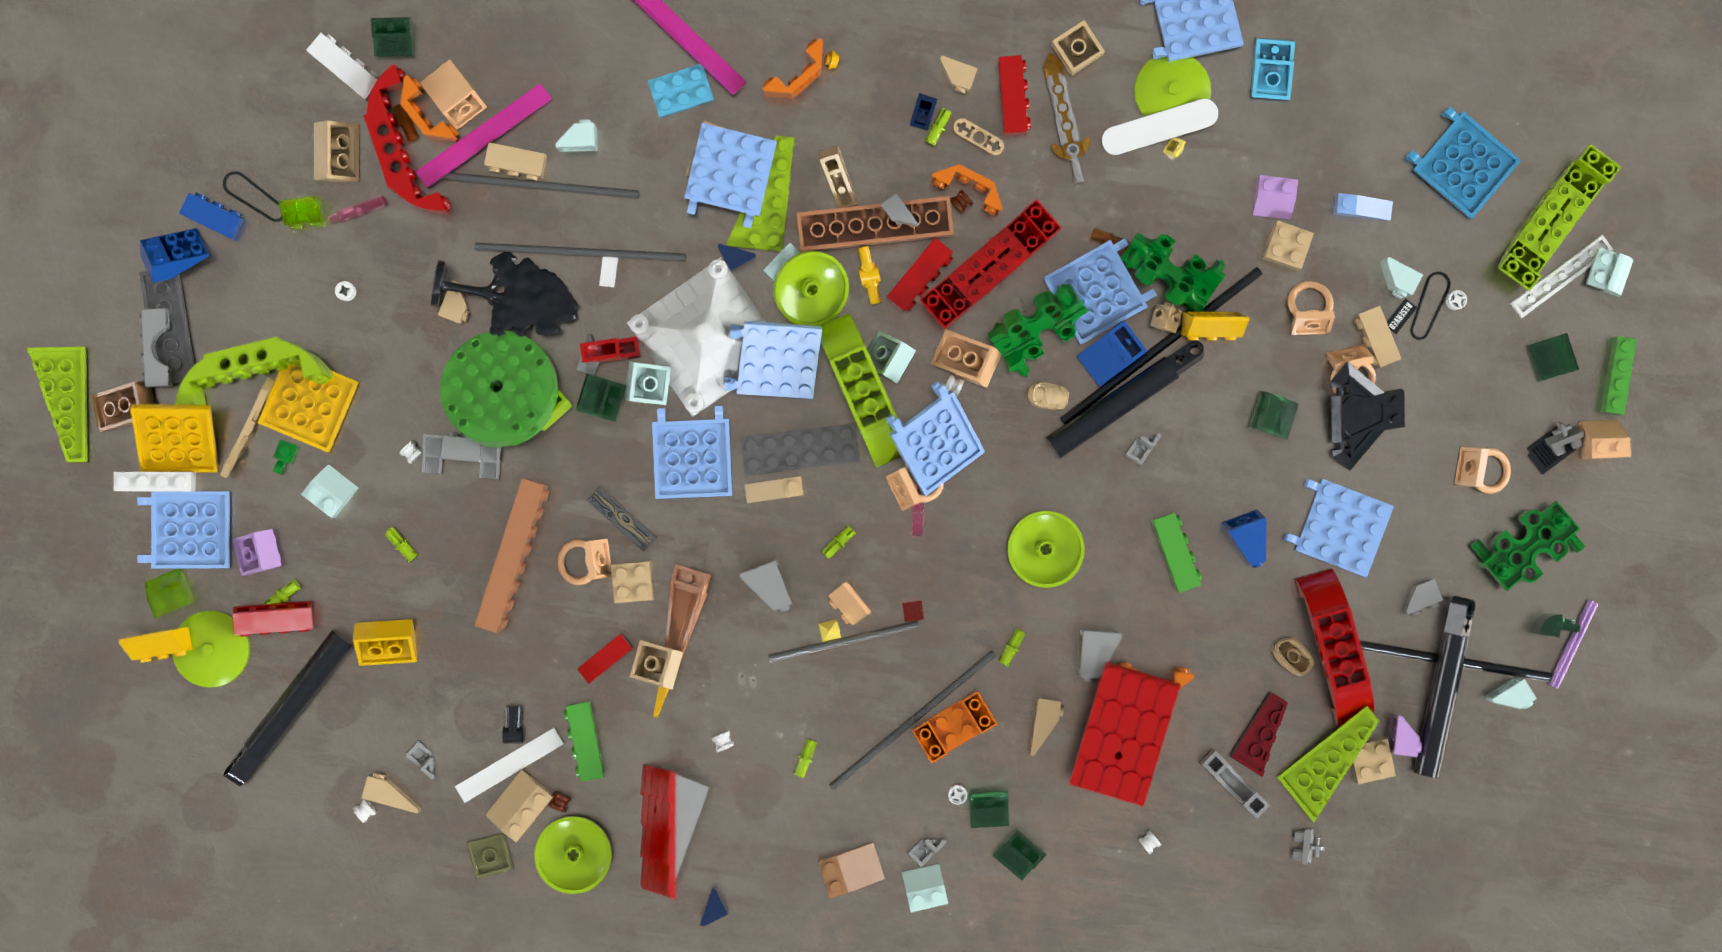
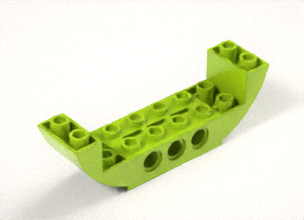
[1498,144,1621,291]
[820,313,902,468]
[175,337,334,405]

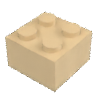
[1050,20,1105,76]
[1262,221,1314,271]
[611,561,654,603]
[629,640,683,689]
[1351,737,1396,784]

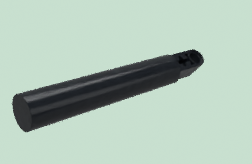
[1045,340,1204,459]
[1413,596,1475,778]
[223,629,354,787]

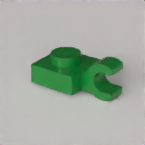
[273,439,299,475]

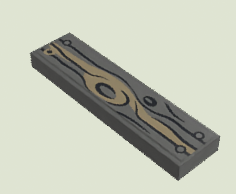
[587,486,657,552]

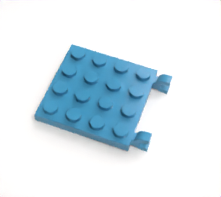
[1405,107,1522,220]

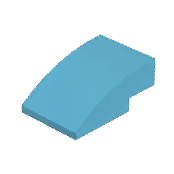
[1252,37,1295,100]

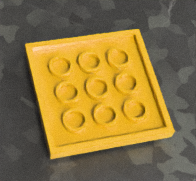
[257,365,359,453]
[131,404,219,472]

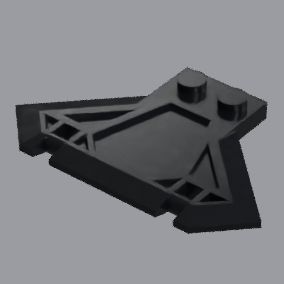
[1330,362,1405,470]

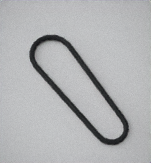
[223,171,285,222]
[1411,272,1451,340]

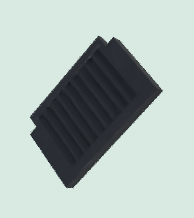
[1527,426,1578,475]

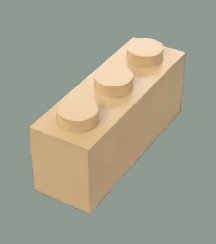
[484,142,547,181]
[1355,306,1402,368]

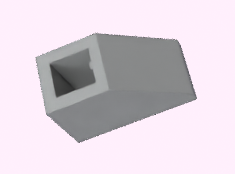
[1403,578,1443,616]

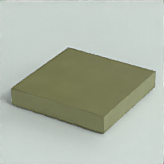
[466,832,514,879]

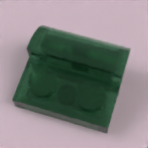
[371,17,414,56]
[1530,333,1579,381]
[576,373,626,422]
[1249,391,1299,440]
[1531,613,1581,637]
[969,790,1009,828]
[993,828,1046,880]

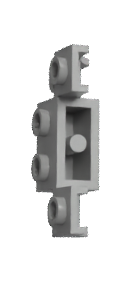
[422,432,501,479]

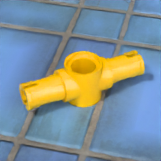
[858,246,881,305]

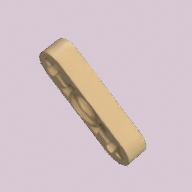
[953,118,1004,156]

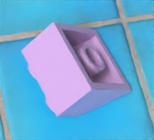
[1252,175,1298,220]
[232,529,282,576]
[1388,713,1422,757]

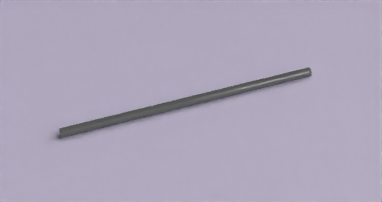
[441,172,639,198]
[475,242,686,261]
[829,650,996,790]

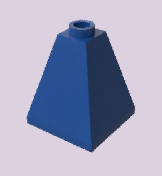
[1221,509,1267,568]

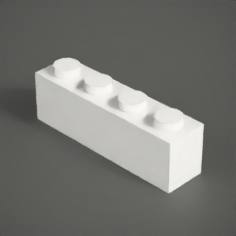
[306,33,379,102]
[114,472,196,492]

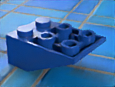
[140,228,209,283]
[1077,320,1147,387]

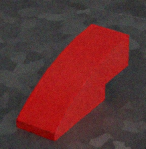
[580,336,641,363]
[577,634,633,684]

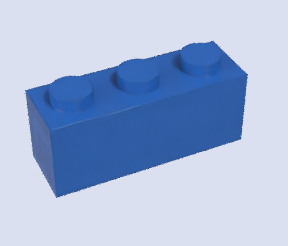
[179,192,244,240]

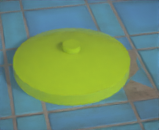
[1134,57,1211,117]
[773,250,849,326]
[1007,511,1085,588]
[172,610,250,687]
[534,816,612,894]

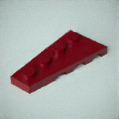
[1230,692,1288,777]

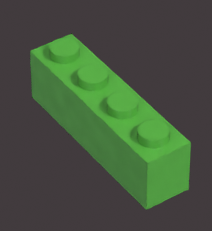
[1600,336,1637,416]
[1151,513,1202,593]
[564,701,605,782]

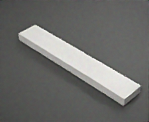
[1509,235,1614,318]
[455,727,564,803]

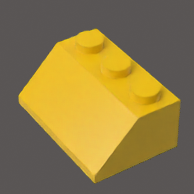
[1181,311,1249,340]
[353,619,417,666]
[119,627,193,663]

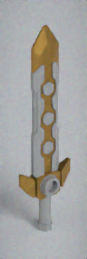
[1043,53,1090,183]

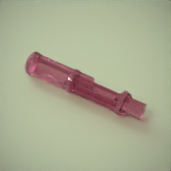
[329,195,387,223]
[911,484,925,537]

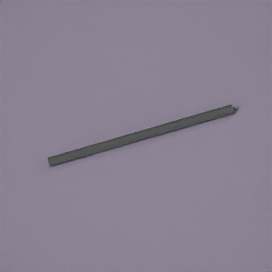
[768,620,919,662]

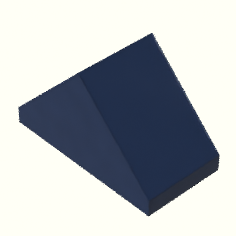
[910,93,937,130]
[718,244,756,272]
[700,886,728,927]

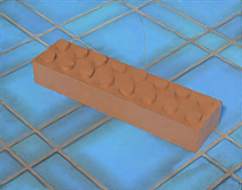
[796,196,954,252]
[474,478,550,633]

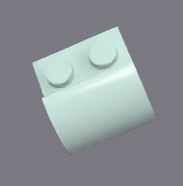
[1585,247,1634,297]

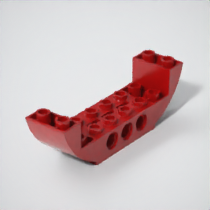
[363,64,451,215]
[919,199,1062,329]
[1295,569,1374,727]

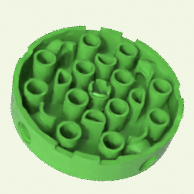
[440,331,559,448]

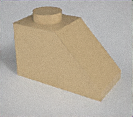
[940,56,978,94]
[438,280,470,325]

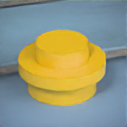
[824,50,839,70]

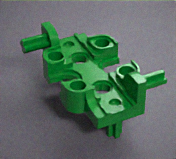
[1121,232,1226,313]
[988,283,1089,377]
[1470,501,1585,591]

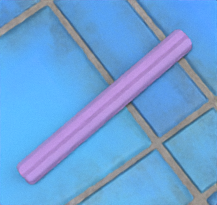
[1549,600,1598,688]

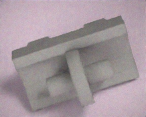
[1545,422,1585,456]
[1293,828,1325,865]

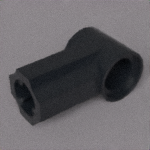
[502,706,523,744]

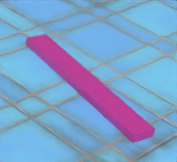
[634,0,747,95]
[415,83,552,188]

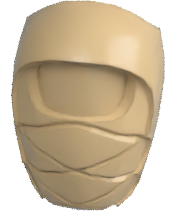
[1028,382,1069,410]
[1273,638,1314,677]

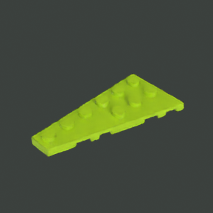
[726,136,794,252]
[27,347,88,462]
[1277,706,1379,822]

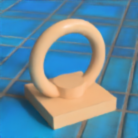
[1288,281,1335,335]
[1326,344,1376,394]
[1454,447,1511,494]
[886,465,944,511]
[557,539,612,585]

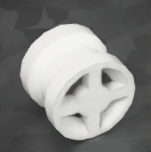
[335,281,356,301]
[1445,290,1467,310]
[945,374,965,397]
[399,440,423,464]
[711,731,734,752]
[948,784,967,805]
[352,799,377,823]
[1138,830,1162,854]

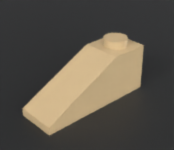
[820,145,857,208]
[744,476,804,503]
[1029,697,1064,756]
[362,772,421,814]

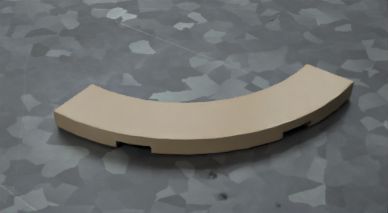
[220,377,274,478]

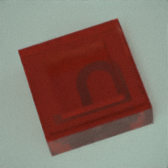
[902,600,924,622]

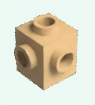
[1150,302,1182,333]

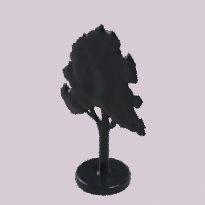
[431,252,579,337]

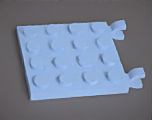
[1139,0,1244,62]
[684,123,777,228]
[1044,238,1157,345]
[723,321,822,399]
[886,381,985,496]
[652,406,732,499]
[1284,479,1394,578]
[137,491,230,569]

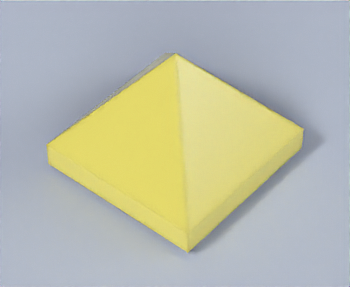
[1163,137,1186,158]
[818,619,841,642]

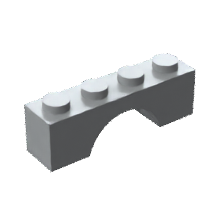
[139,308,173,388]
[1199,749,1270,819]

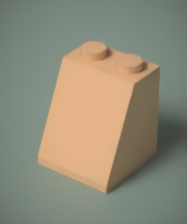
[420,60,487,130]
[1579,419,1631,459]

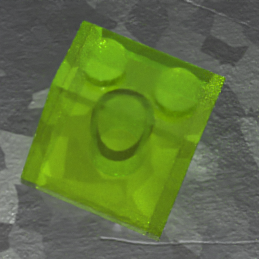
[278,195,326,230]
[144,568,195,618]

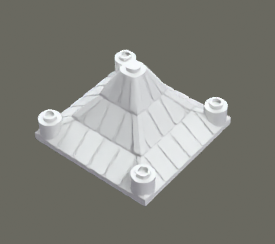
[627,257,766,417]

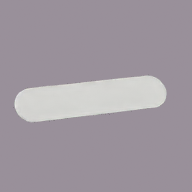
[1102,99,1218,155]

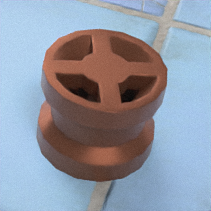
[950,190,973,214]
[548,791,571,813]

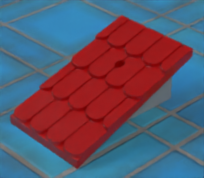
[1069,662,1180,807]
[640,765,709,900]

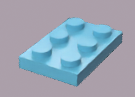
[648,64,714,118]

